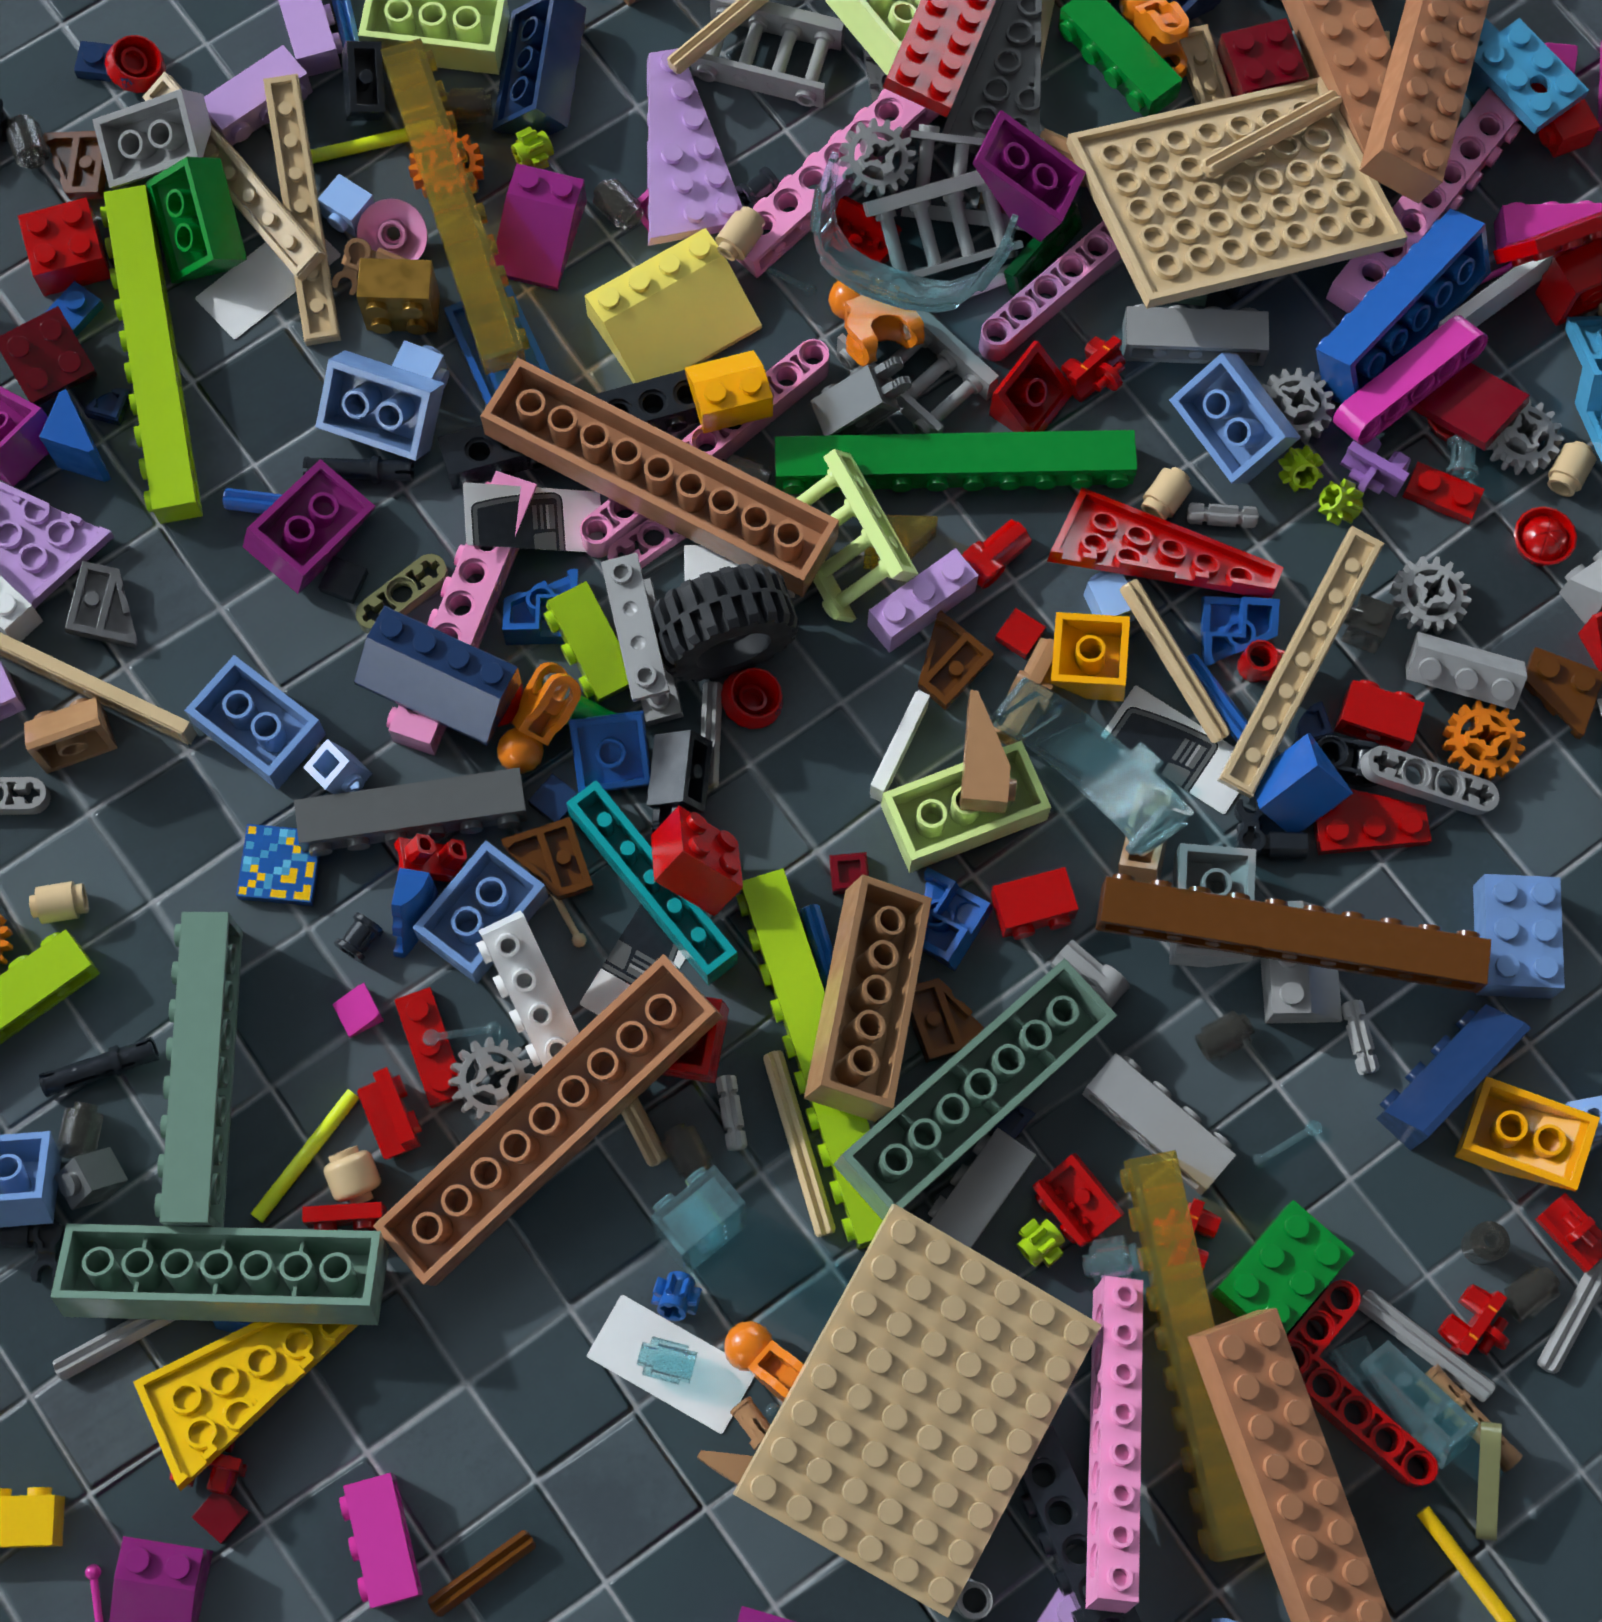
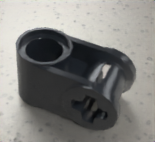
[1317,735,1381,787]

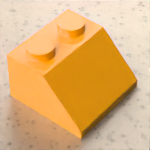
[684,350,773,434]
[1051,612,1130,702]

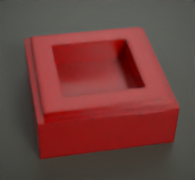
[995,608,1046,659]

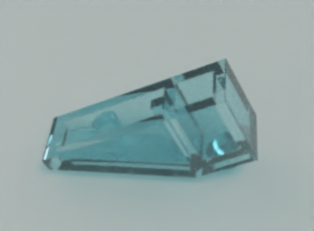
[1360,1340,1478,1469]

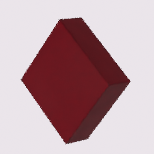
[829,852,869,895]
[192,1493,251,1544]

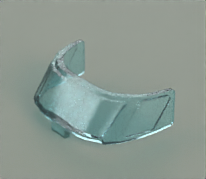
[810,151,1019,313]
[990,677,1194,856]

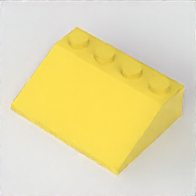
[585,228,762,384]

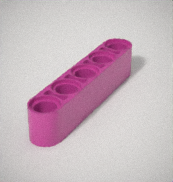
[1333,315,1488,445]

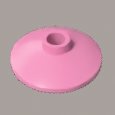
[357,198,428,260]

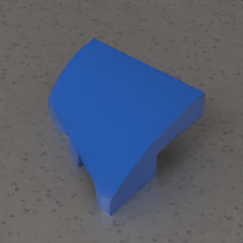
[502,569,579,645]
[1201,596,1280,666]
[922,867,994,971]
[391,868,438,958]

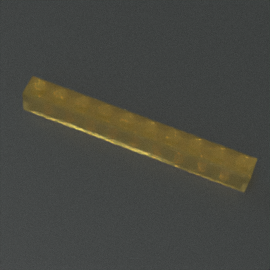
[380,38,530,375]
[1120,1150,1265,1563]

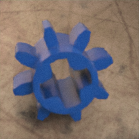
[651,1271,702,1321]

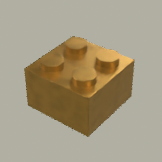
[357,258,440,335]

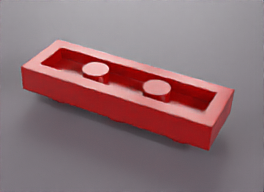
[394,987,459,1109]

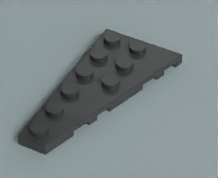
[940,0,1042,154]

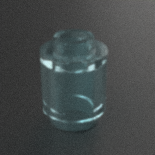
[637,1336,698,1385]

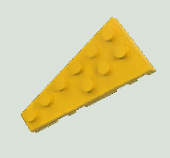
[133,1322,358,1491]

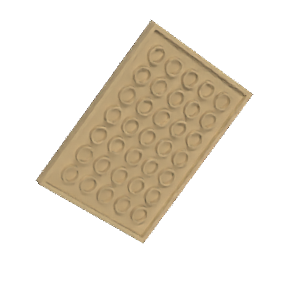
[1066,77,1408,309]
[733,1204,1102,1618]

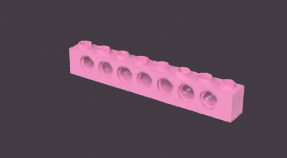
[1326,88,1522,313]
[736,89,957,278]
[386,471,537,756]
[1085,1276,1143,1613]

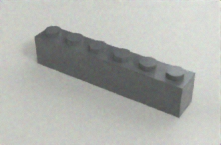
[294,768,528,856]

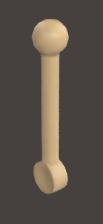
[546,889,587,947]

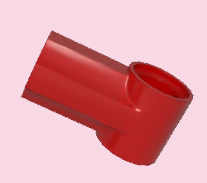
[962,519,1032,589]
[1237,640,1285,682]

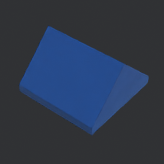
[39,389,111,482]
[1255,733,1354,833]

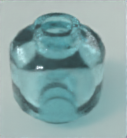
[1082,1235,1142,1286]

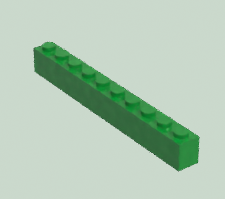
[775,430,1137,494]

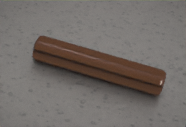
[427,1530,536,1617]

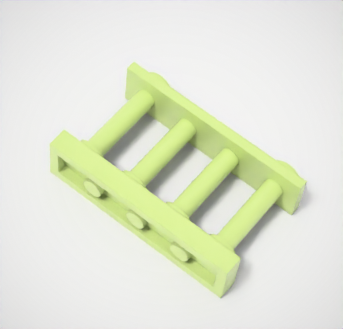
[796,449,919,623]

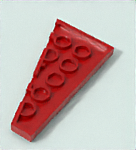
[1047,487,1284,598]

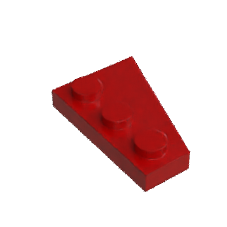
[1313,789,1432,855]

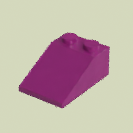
[972,110,1086,241]
[490,163,587,291]
[0,386,49,487]
[243,459,376,594]
[109,1536,213,1622]

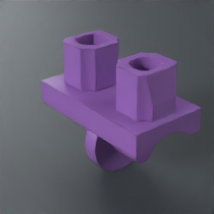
[1340,437,1411,497]

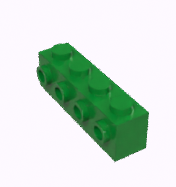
[1058,0,1183,117]

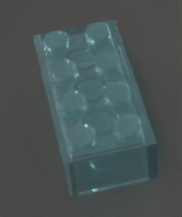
[651,1165,747,1274]

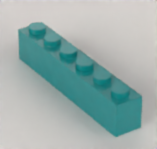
[566,780,738,986]

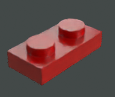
[1402,462,1485,525]
[302,1202,387,1231]

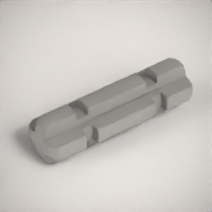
[1187,502,1259,528]
[1341,1000,1380,1075]
[716,1075,747,1151]

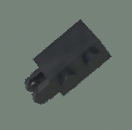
[647,730,713,832]

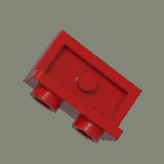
[815,195,902,274]
[357,1067,422,1160]
[1032,1152,1125,1247]

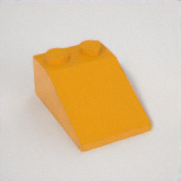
[1454,1076,1600,1192]

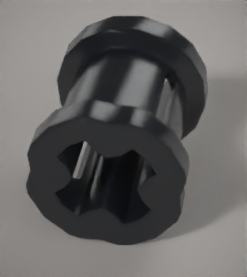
[736,166,780,209]
[334,912,384,963]

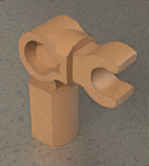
[332,238,406,296]

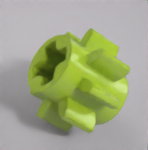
[511,126,554,169]
[1278,445,1324,492]
[1318,478,1364,526]
[1016,1218,1065,1268]

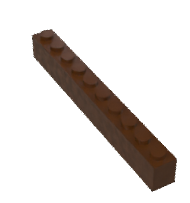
[1096,874,1492,993]

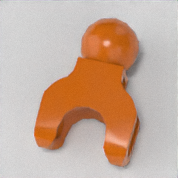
[1119,0,1189,78]
[828,276,925,366]
[497,662,581,774]
[724,1321,804,1403]

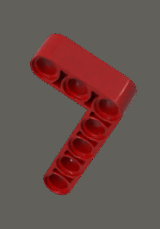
[1286,1280,1438,1488]

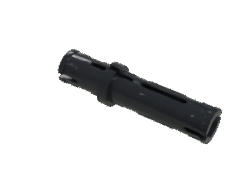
[303,456,414,484]
[39,1037,159,1097]

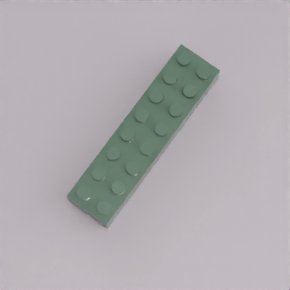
[154,912,243,1227]
[833,958,1117,1220]
[51,1224,389,1325]

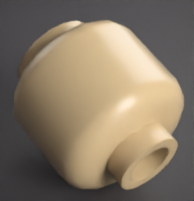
[323,1145,381,1204]

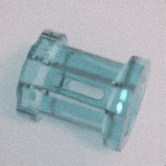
[1446,435,1479,480]

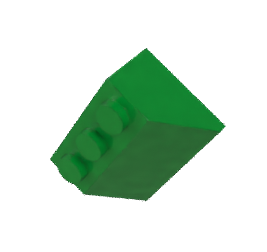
[146,156,247,283]

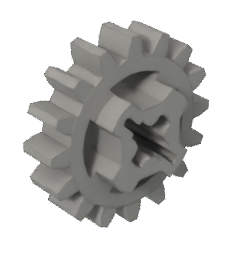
[838,118,916,198]
[1262,368,1335,444]
[1486,398,1563,475]
[1389,556,1471,635]
[448,1037,533,1121]

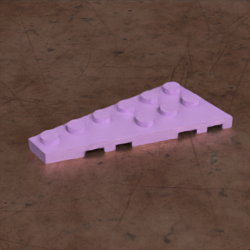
[647,48,743,246]
[0,481,114,609]

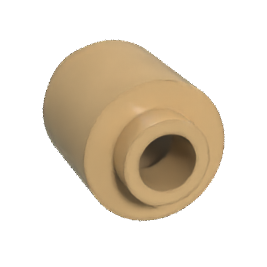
[715,206,765,261]
[1547,441,1597,497]
[1141,467,1192,520]
[29,881,89,924]

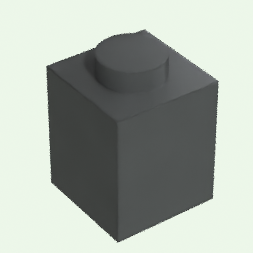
[54,1147,128,1210]

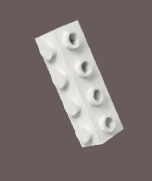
[476,911,579,1067]

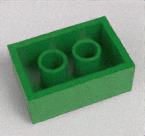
[1211,1200,1354,1334]

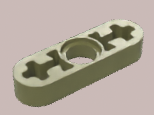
[356,554,448,634]
[1476,1422,1502,1541]

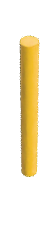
[1416,1506,1517,1622]

